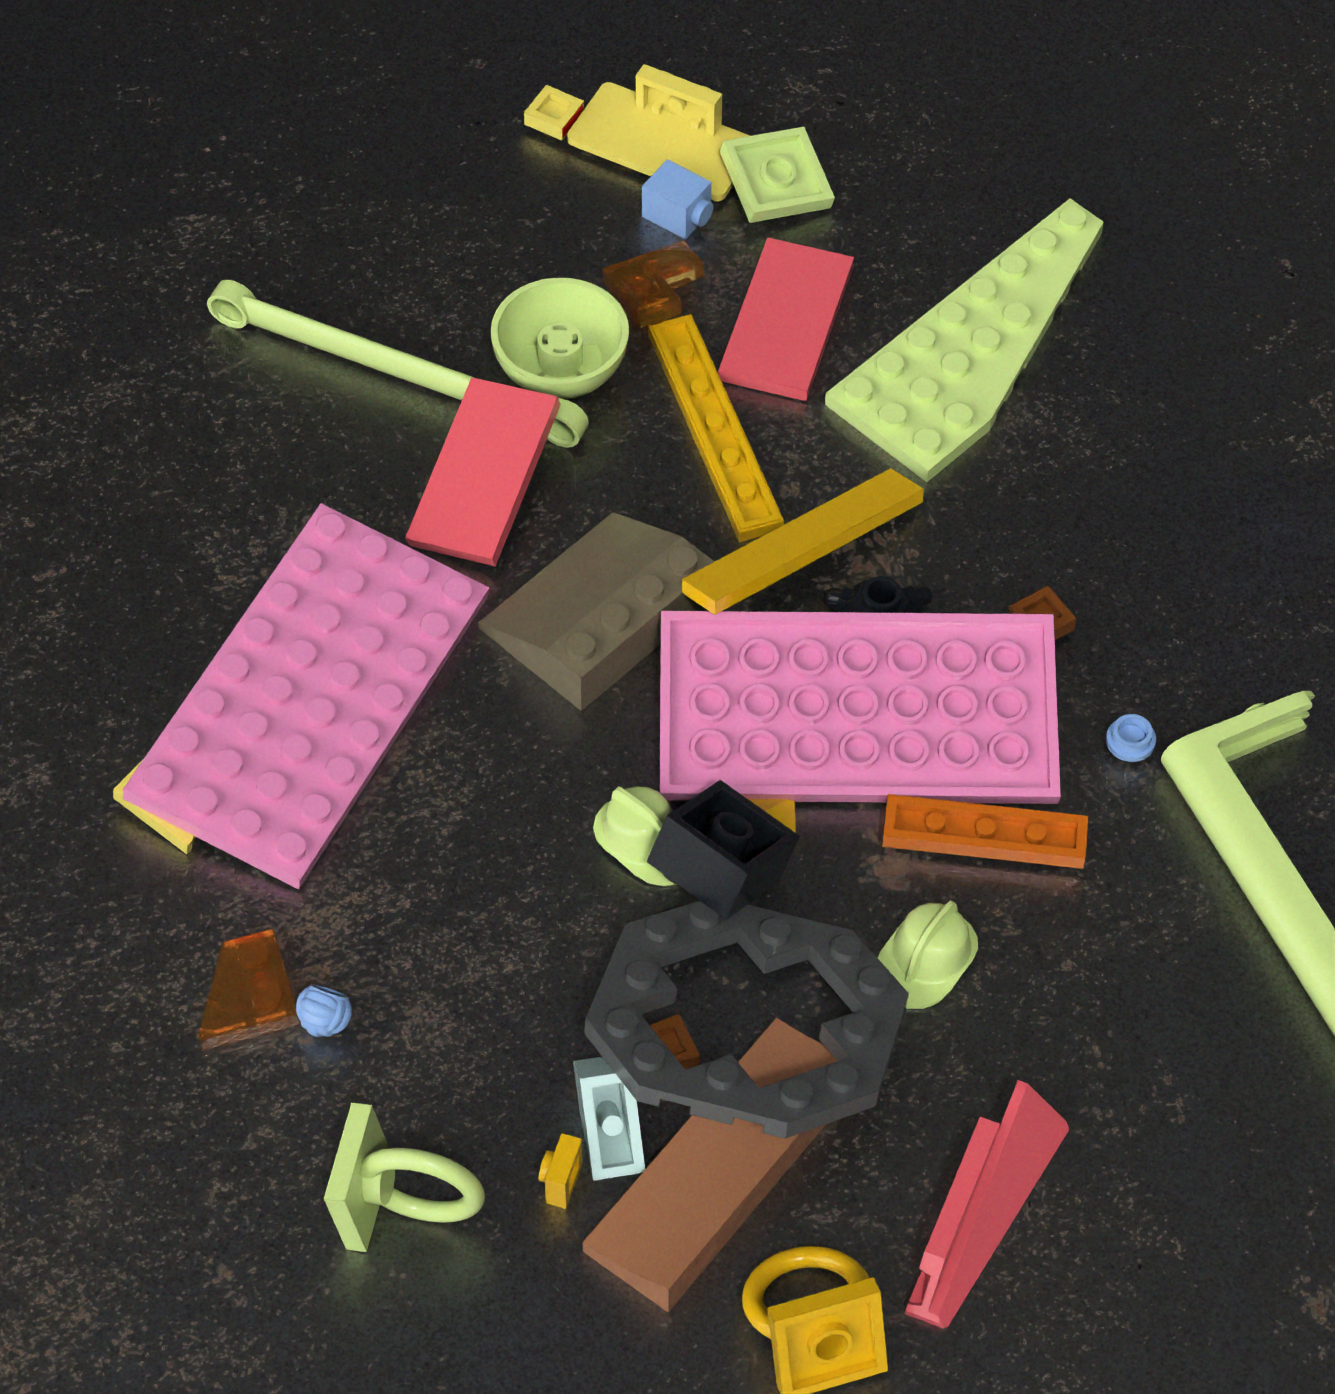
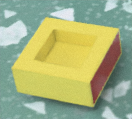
[524,85,584,140]

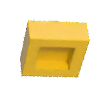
[538,1133,583,1209]

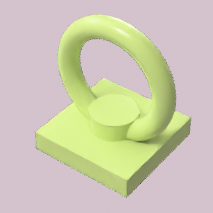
[324,1103,485,1252]

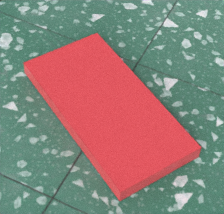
[718,237,854,401]
[405,377,561,567]

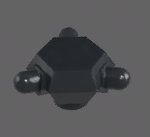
[823,576,932,613]

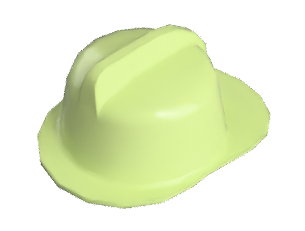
[593,786,678,887]
[878,900,978,1009]

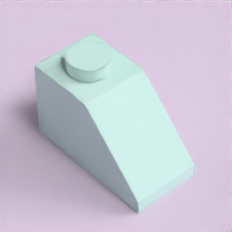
[573,1057,645,1181]

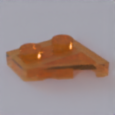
[199,929,300,1051]

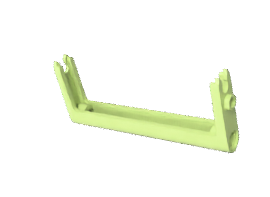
[1161,691,1335,1036]

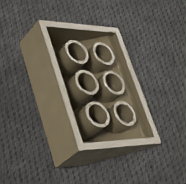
[478,512,715,711]

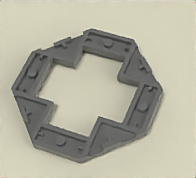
[584,901,909,1138]

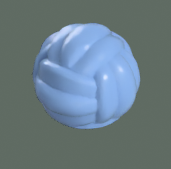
[296,984,352,1037]

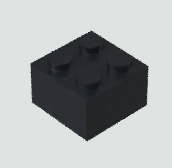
[646,780,800,920]

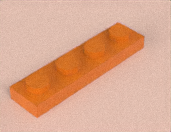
[882,794,1088,869]

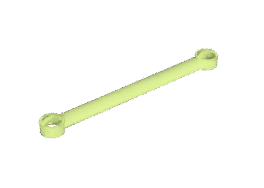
[207,280,589,448]

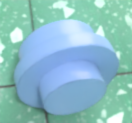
[1106,714,1156,762]

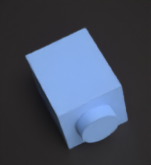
[642,159,714,239]

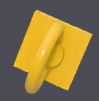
[742,1246,888,1394]

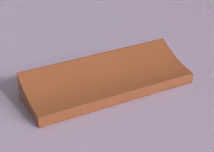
[583,1017,837,1312]

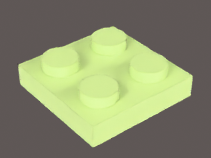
[720,127,835,223]

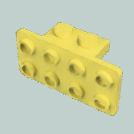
[567,64,750,202]

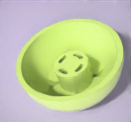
[491,278,629,399]

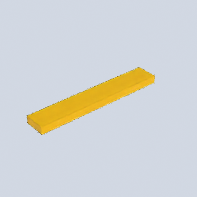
[648,314,784,543]
[682,468,924,615]

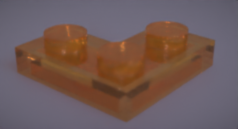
[602,240,704,328]

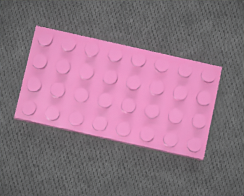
[123,503,489,890]
[660,611,1061,804]

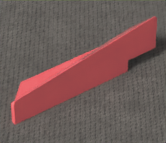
[905,1080,1069,1328]

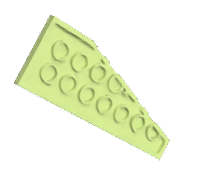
[825,198,1104,482]

